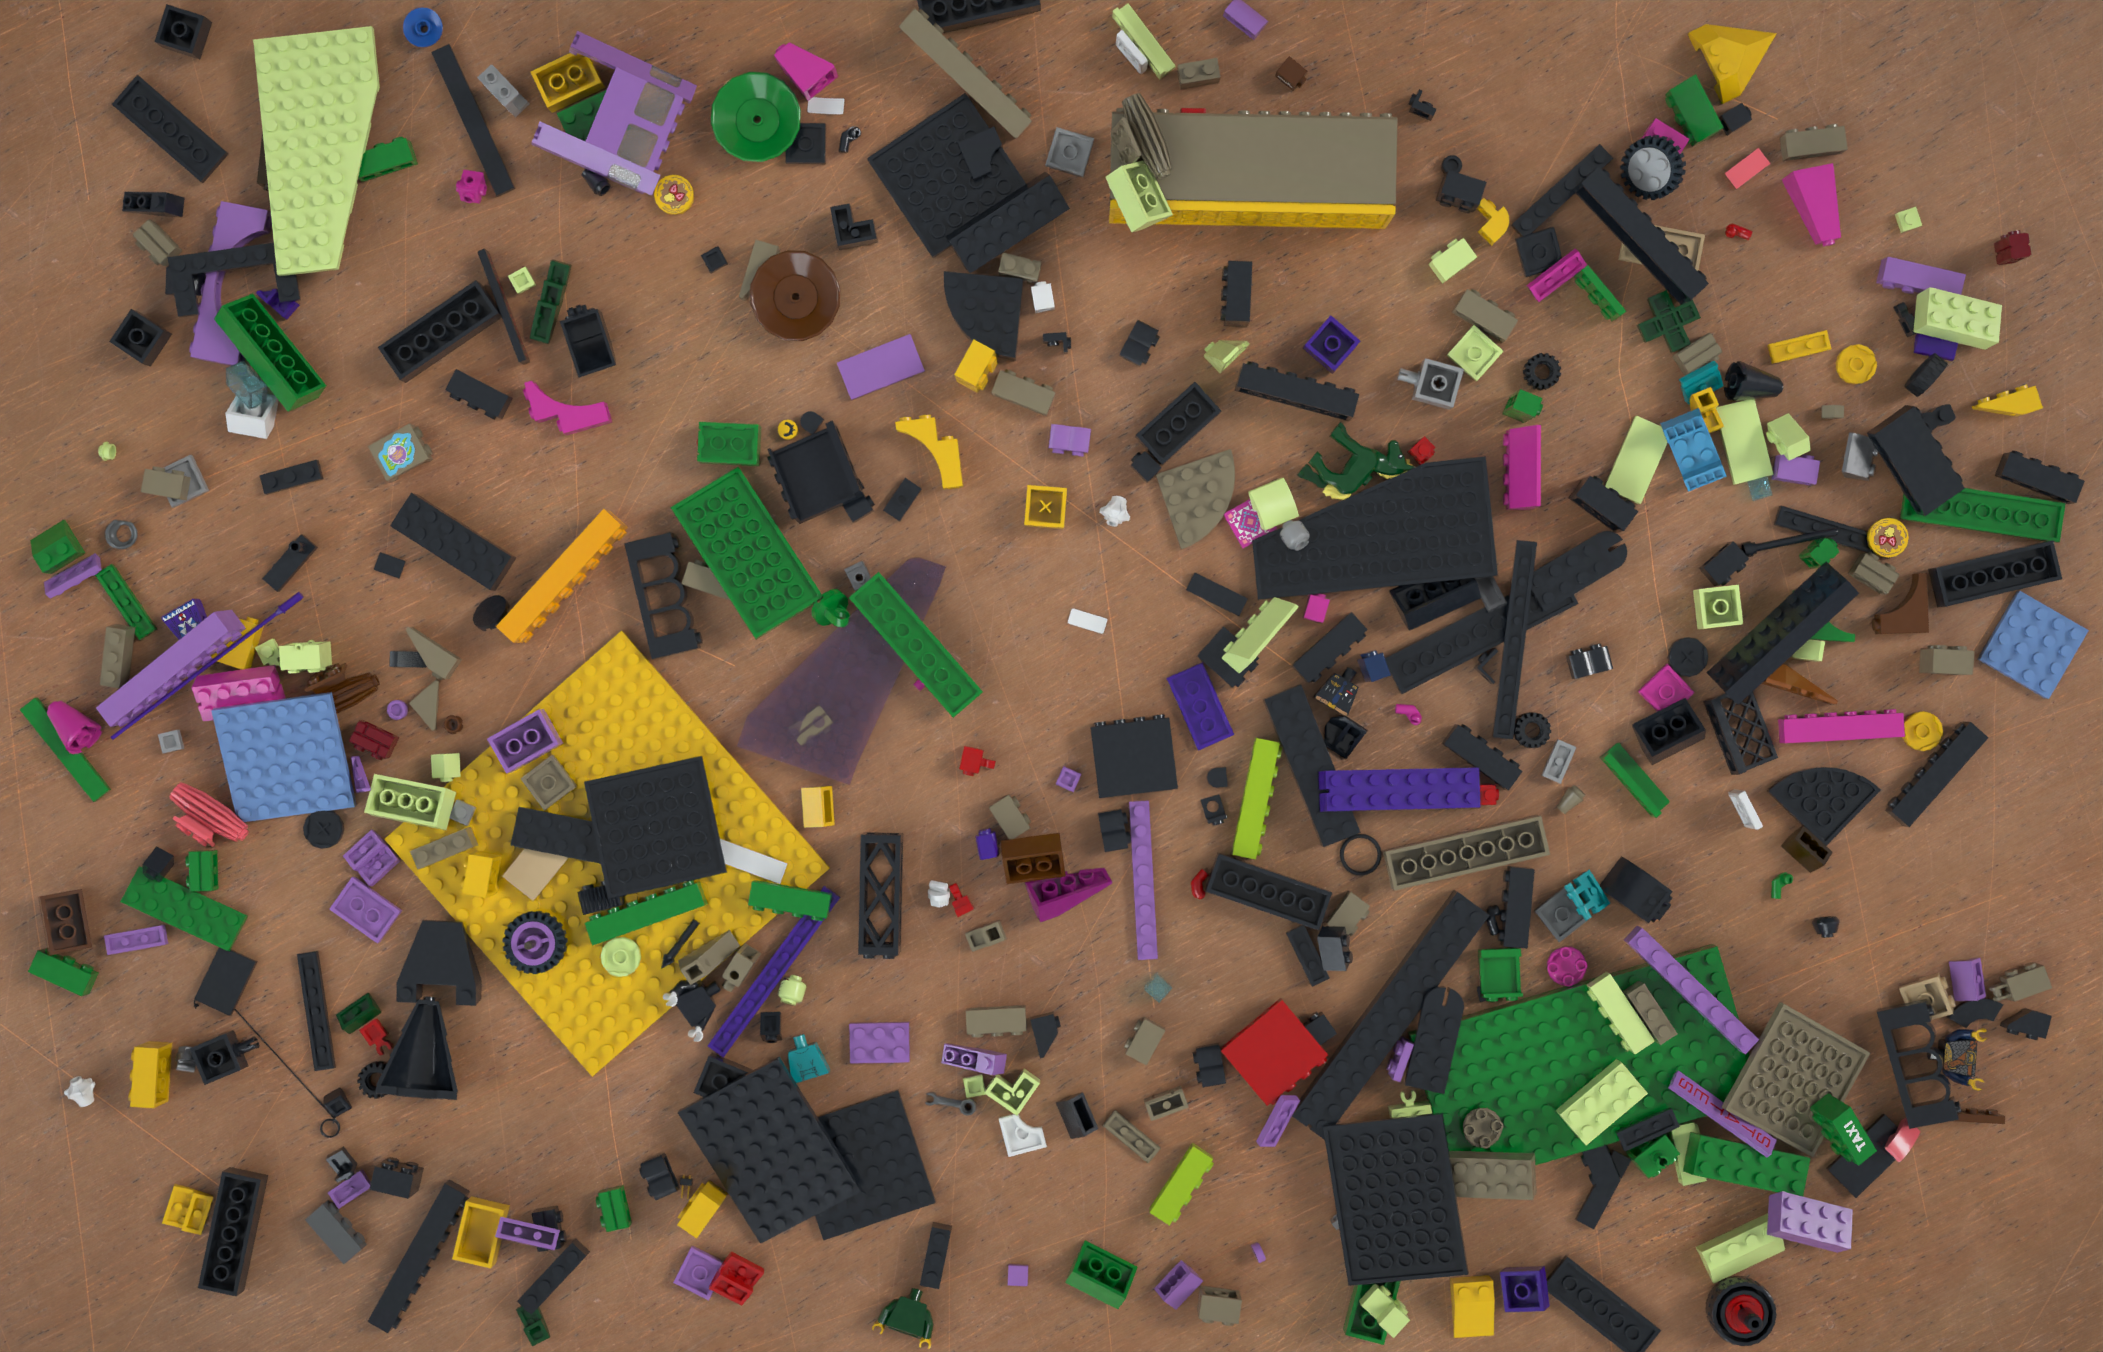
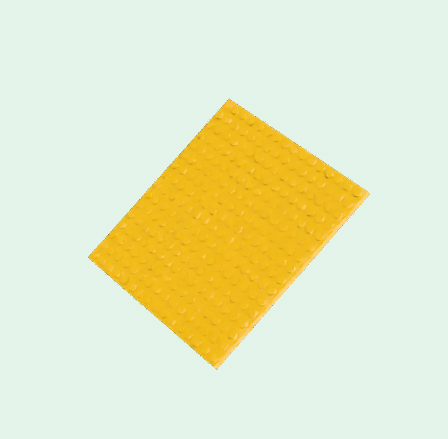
[385,631,830,1077]

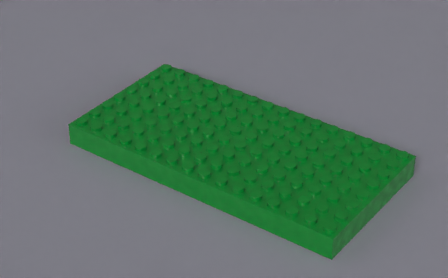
[1408,944,1750,1165]

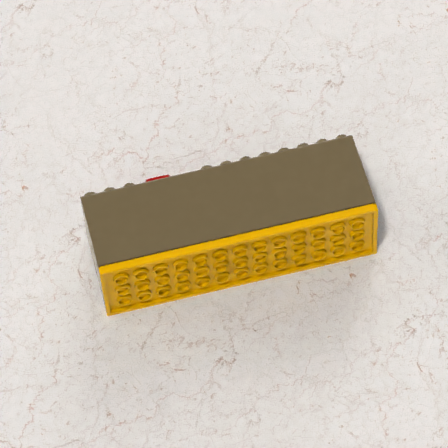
[1109,108,1397,229]

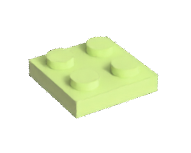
[1446,325,1503,381]

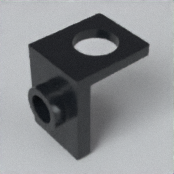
[1474,648,1498,684]
[1201,794,1227,826]

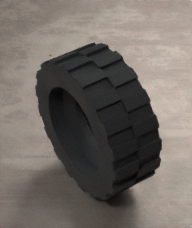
[1904,353,1948,397]

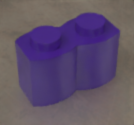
[975,828,1000,860]

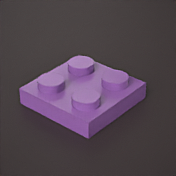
[1386,1036,1414,1082]
[673,1246,724,1300]

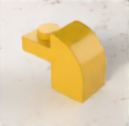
[1476,198,1509,246]
[1689,387,1724,433]

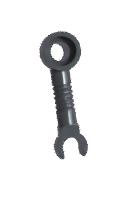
[925,1092,976,1116]

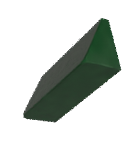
[336,993,382,1034]

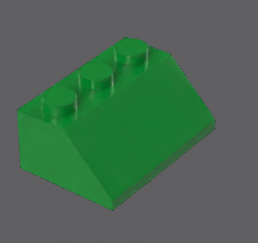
[1665,74,1724,147]
[1065,1240,1138,1309]

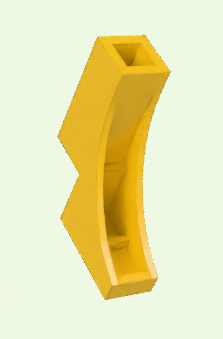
[895,415,963,490]

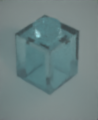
[1144,973,1172,1003]

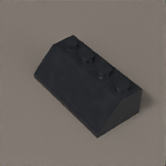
[1389,578,1481,631]

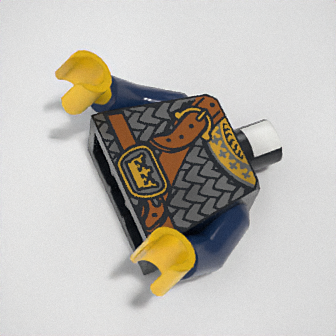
[1927,1028,1987,1091]

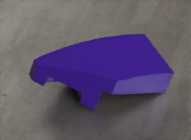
[256,289,300,320]

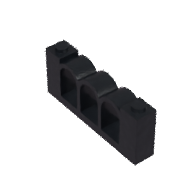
[624,532,703,659]
[1877,999,1962,1129]

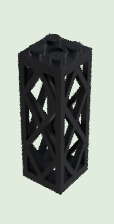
[858,832,903,959]

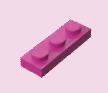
[1527,249,1587,302]

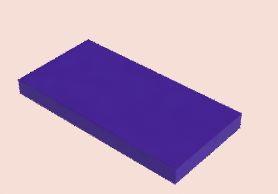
[1166,662,1234,751]

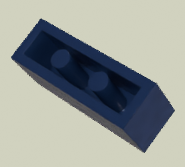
[1357,650,1391,682]

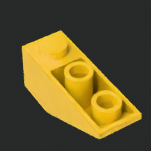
[1972,384,2043,417]

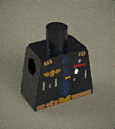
[1313,667,1359,716]

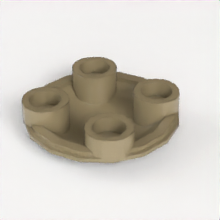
[1463,1108,1503,1148]

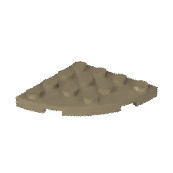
[1156,449,1235,550]

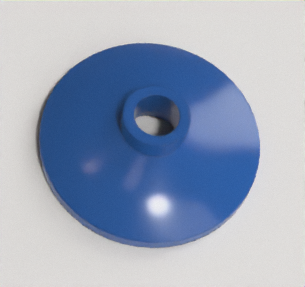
[403,7,443,48]

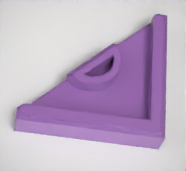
[351,756,371,793]

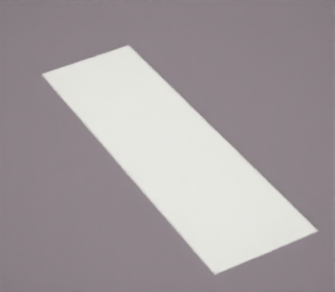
[720,839,787,884]

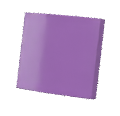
[343,829,401,887]

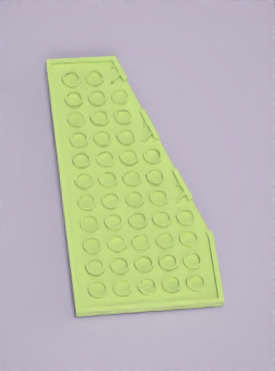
[253,26,380,276]

